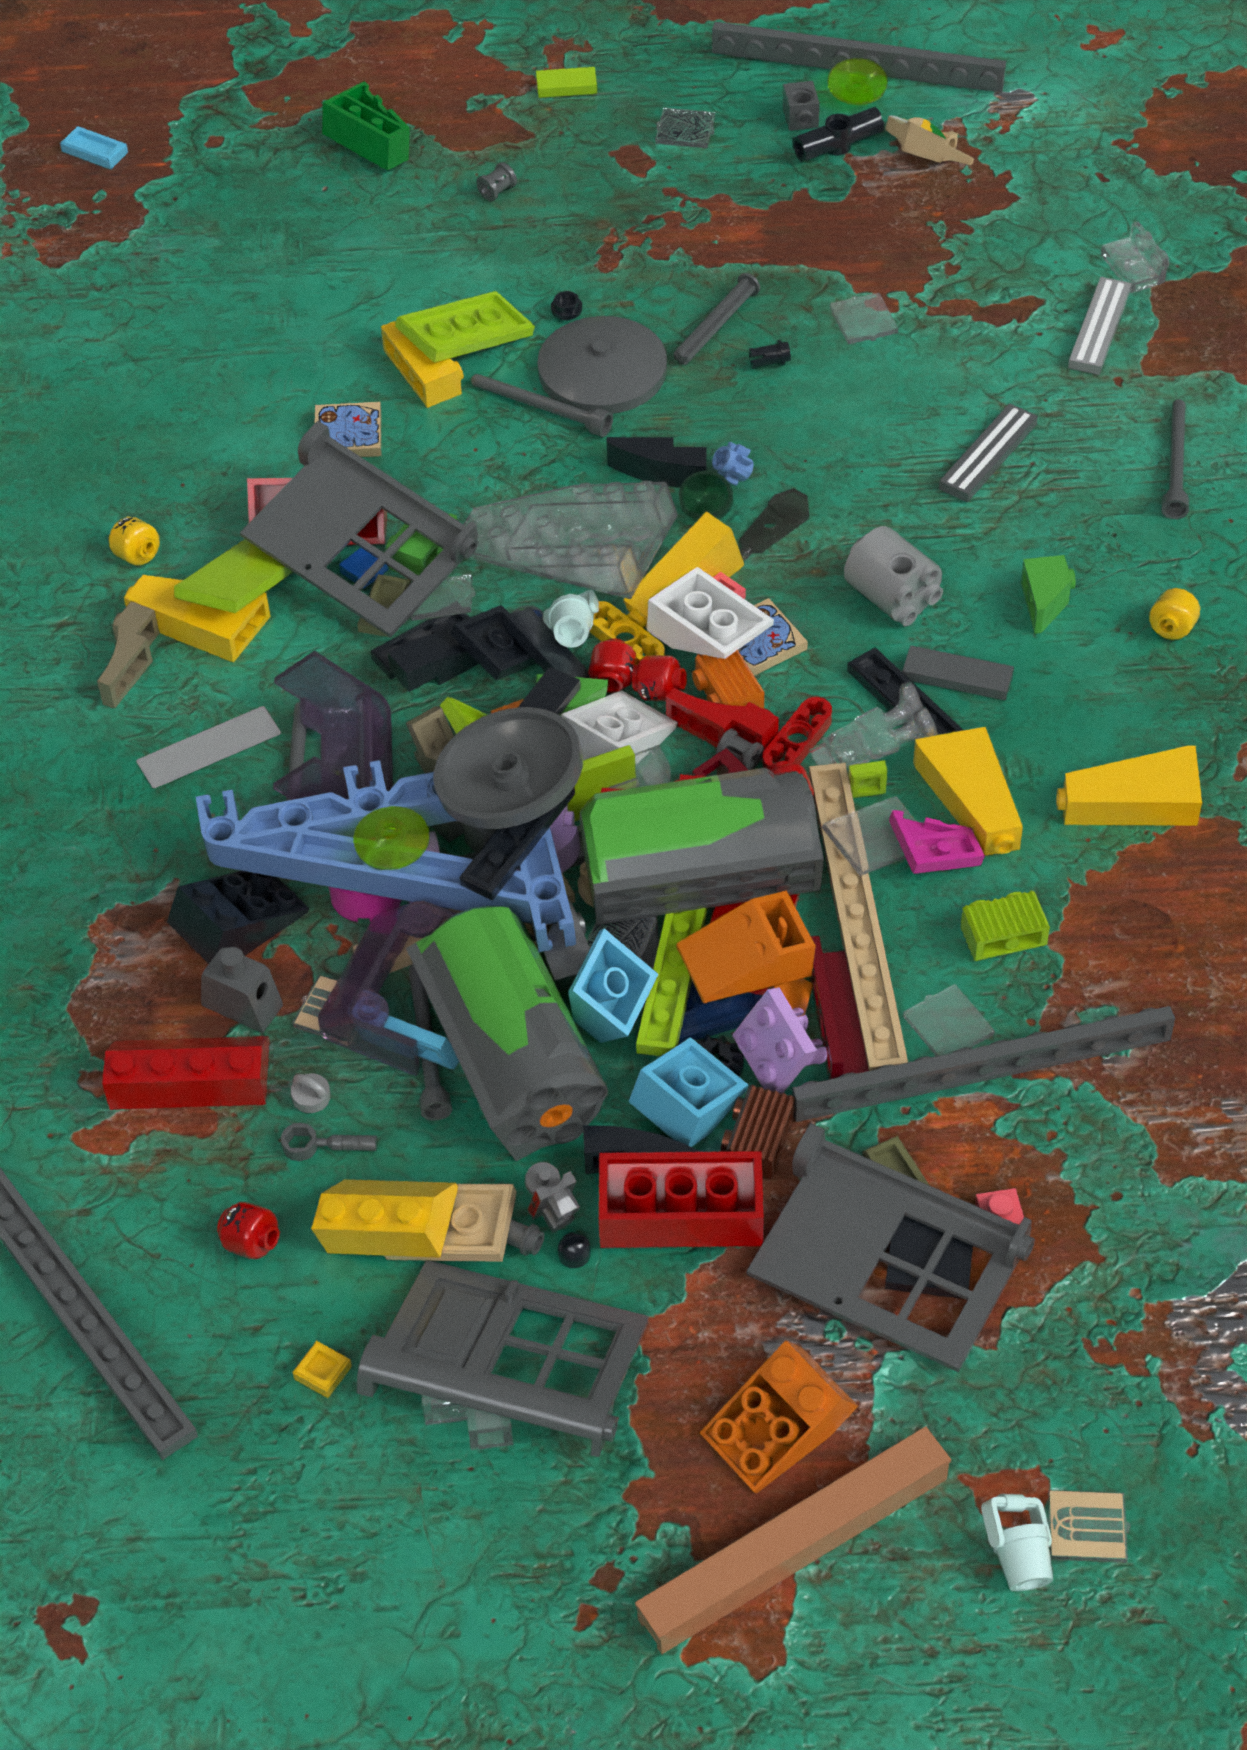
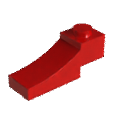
[666,688,779,758]

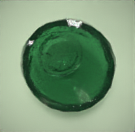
[679,470,734,521]

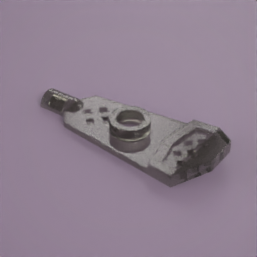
[739,488,810,561]

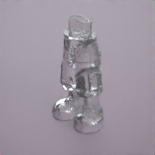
[809,681,938,768]

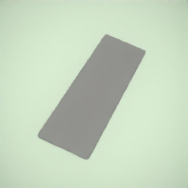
[137,706,281,788]

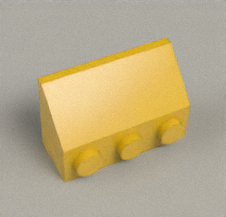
[311,1179,458,1258]

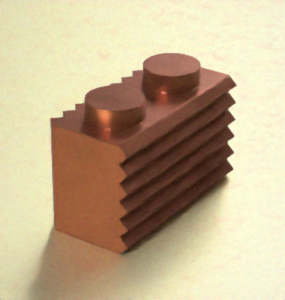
[721,1085,795,1179]

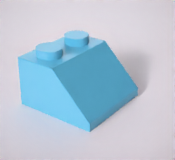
[568,929,659,1043]
[629,1037,748,1147]

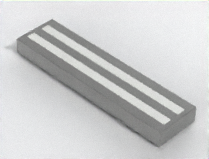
[1068,277,1132,375]

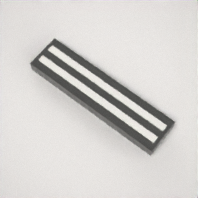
[939,403,1038,503]

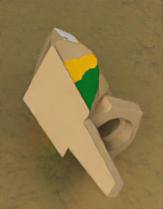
[885,116,974,165]

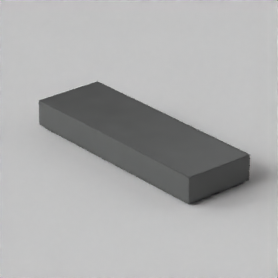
[902,645,1014,700]

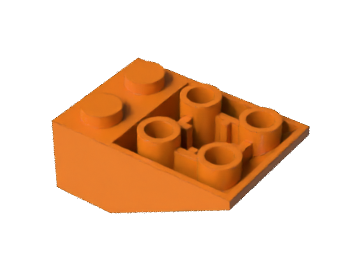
[676,890,816,1004]
[699,1340,858,1493]

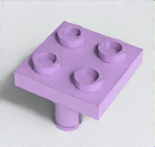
[732,987,827,1094]

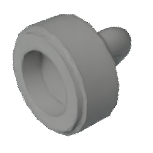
[291,1073,331,1113]

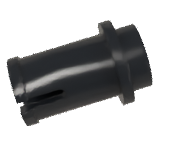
[749,340,791,369]

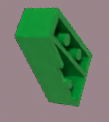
[322,81,410,171]

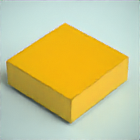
[292,1340,352,1398]

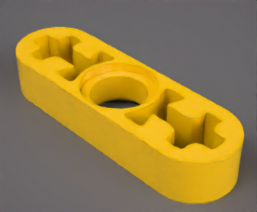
[589,601,665,664]

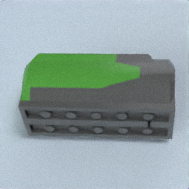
[580,768,824,925]
[406,906,608,1162]

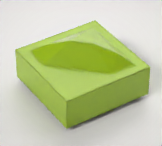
[848,760,887,798]

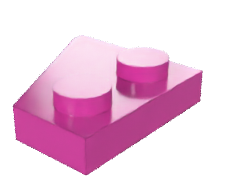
[889,810,985,874]

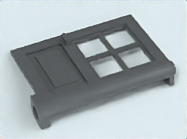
[240,421,479,638]
[747,1123,1035,1373]
[357,1261,649,1457]

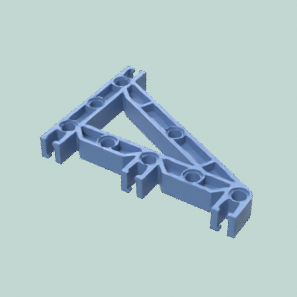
[196,760,576,952]

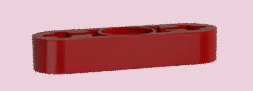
[762,697,832,769]

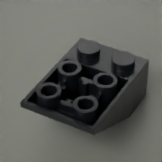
[167,871,309,964]

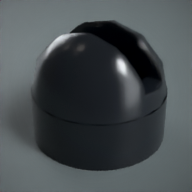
[558,1232,591,1268]

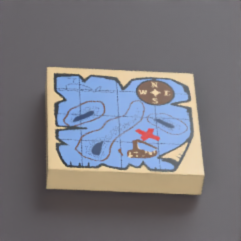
[315,402,381,457]
[738,598,808,676]

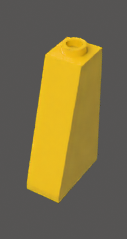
[623,512,745,628]
[124,575,271,663]
[913,727,1023,856]
[1056,746,1202,826]

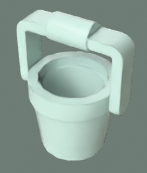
[543,590,599,648]
[981,1494,1053,1591]

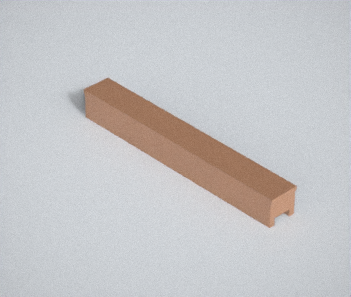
[635,1426,951,1655]

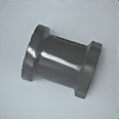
[476,162,517,202]
[716,728,764,770]

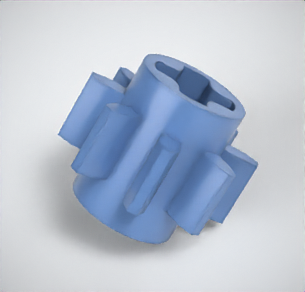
[712,442,753,486]

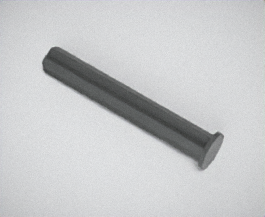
[674,273,760,365]

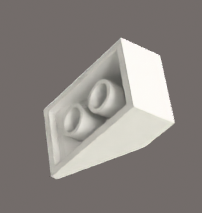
[647,567,774,659]
[561,690,678,768]

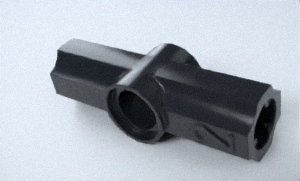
[792,107,884,163]

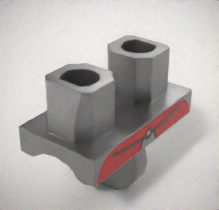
[525,1162,580,1233]

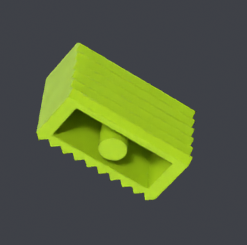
[961,890,1050,961]

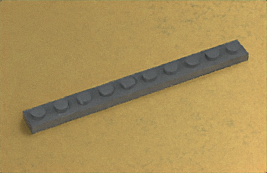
[712,22,1006,93]
[792,1006,1175,1122]
[0,1168,198,1460]

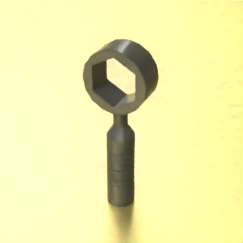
[281,1123,377,1161]

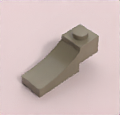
[97,601,160,709]

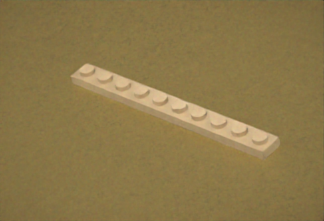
[809,763,908,1071]

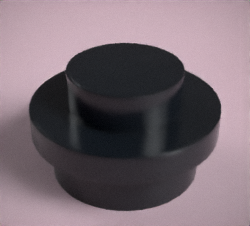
[551,291,583,321]

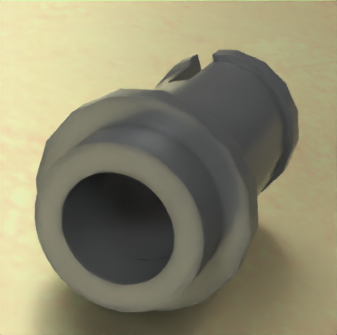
[506,1219,544,1256]

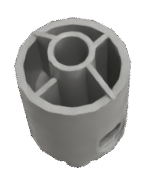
[844,526,943,626]

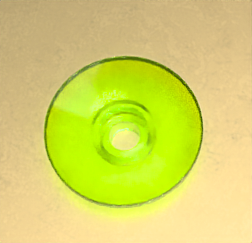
[828,58,888,105]
[353,806,430,870]

